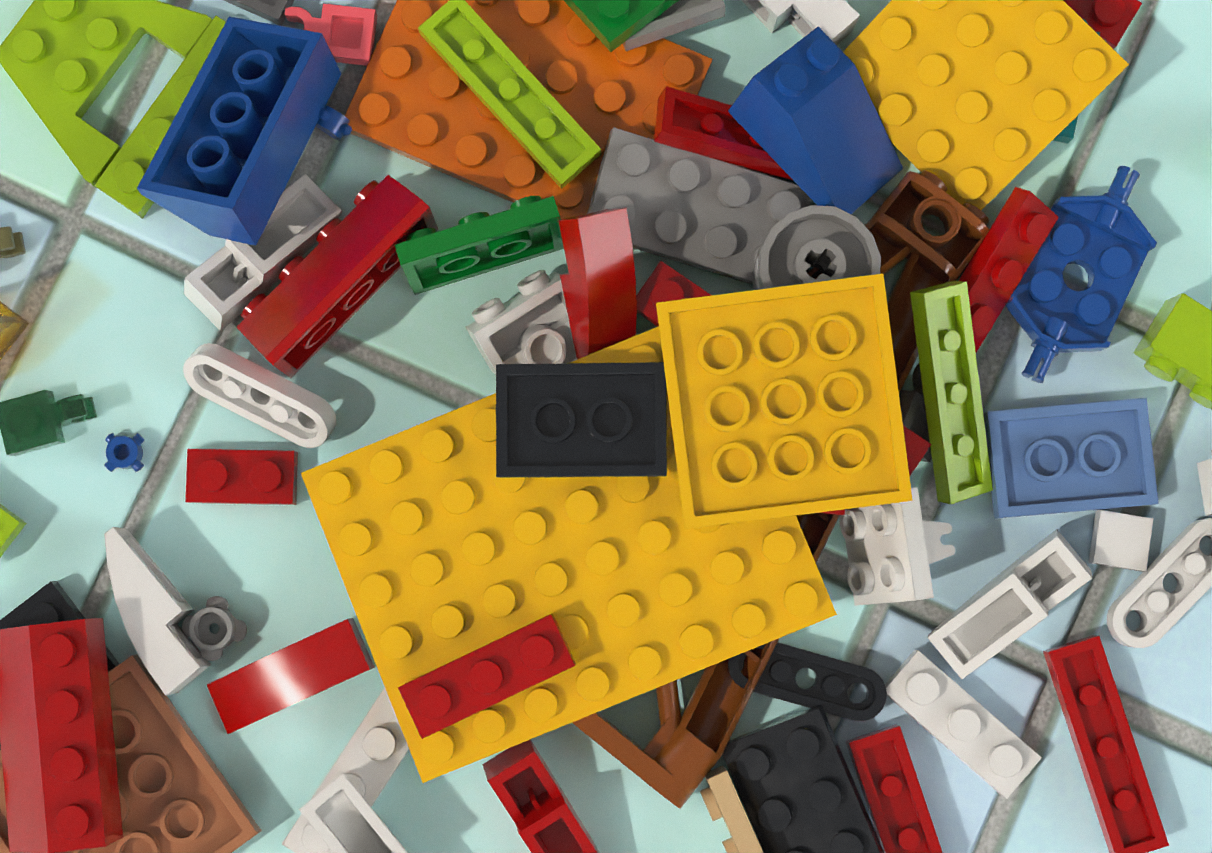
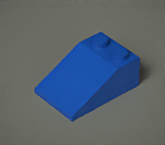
[728,27,903,214]

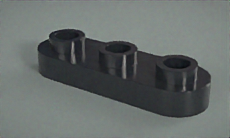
[727,642,887,721]

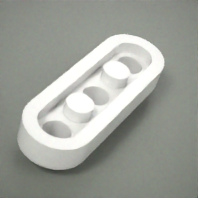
[183,343,337,448]
[1107,518,1212,648]

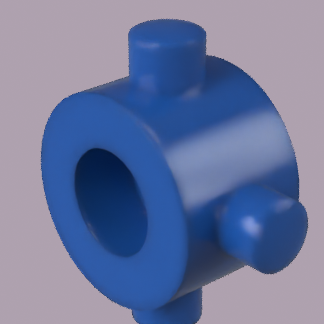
[316,105,352,141]
[104,433,145,472]

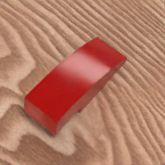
[558,208,637,359]
[207,618,375,734]
[482,739,600,853]

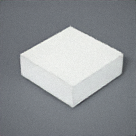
[1088,510,1153,572]

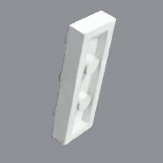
[885,649,1042,799]

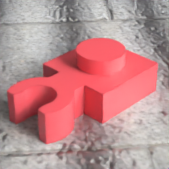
[284,3,378,66]

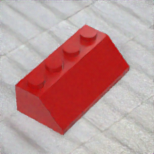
[236,175,438,378]
[0,618,123,853]

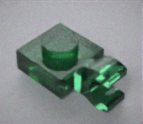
[0,390,97,456]

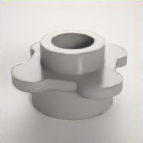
[182,596,247,661]

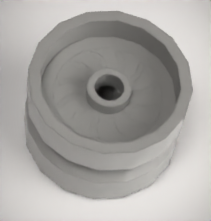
[753,205,881,290]

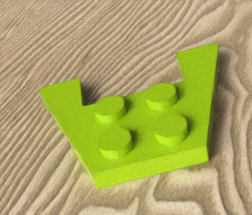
[0,0,213,188]

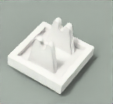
[840,487,955,606]

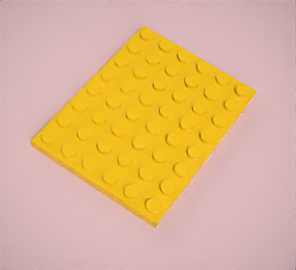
[301,326,837,783]

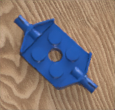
[1006,166,1157,383]

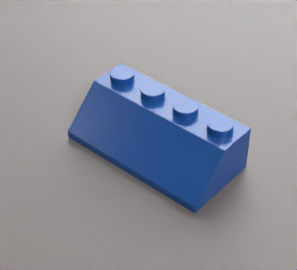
[137,17,342,246]

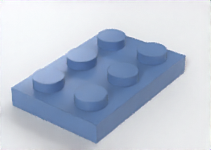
[983,398,1159,519]

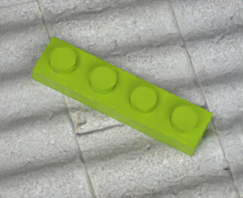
[418,0,601,189]
[94,15,226,219]
[910,281,993,505]

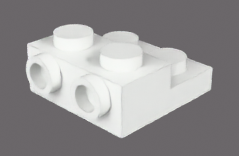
[465,270,577,375]

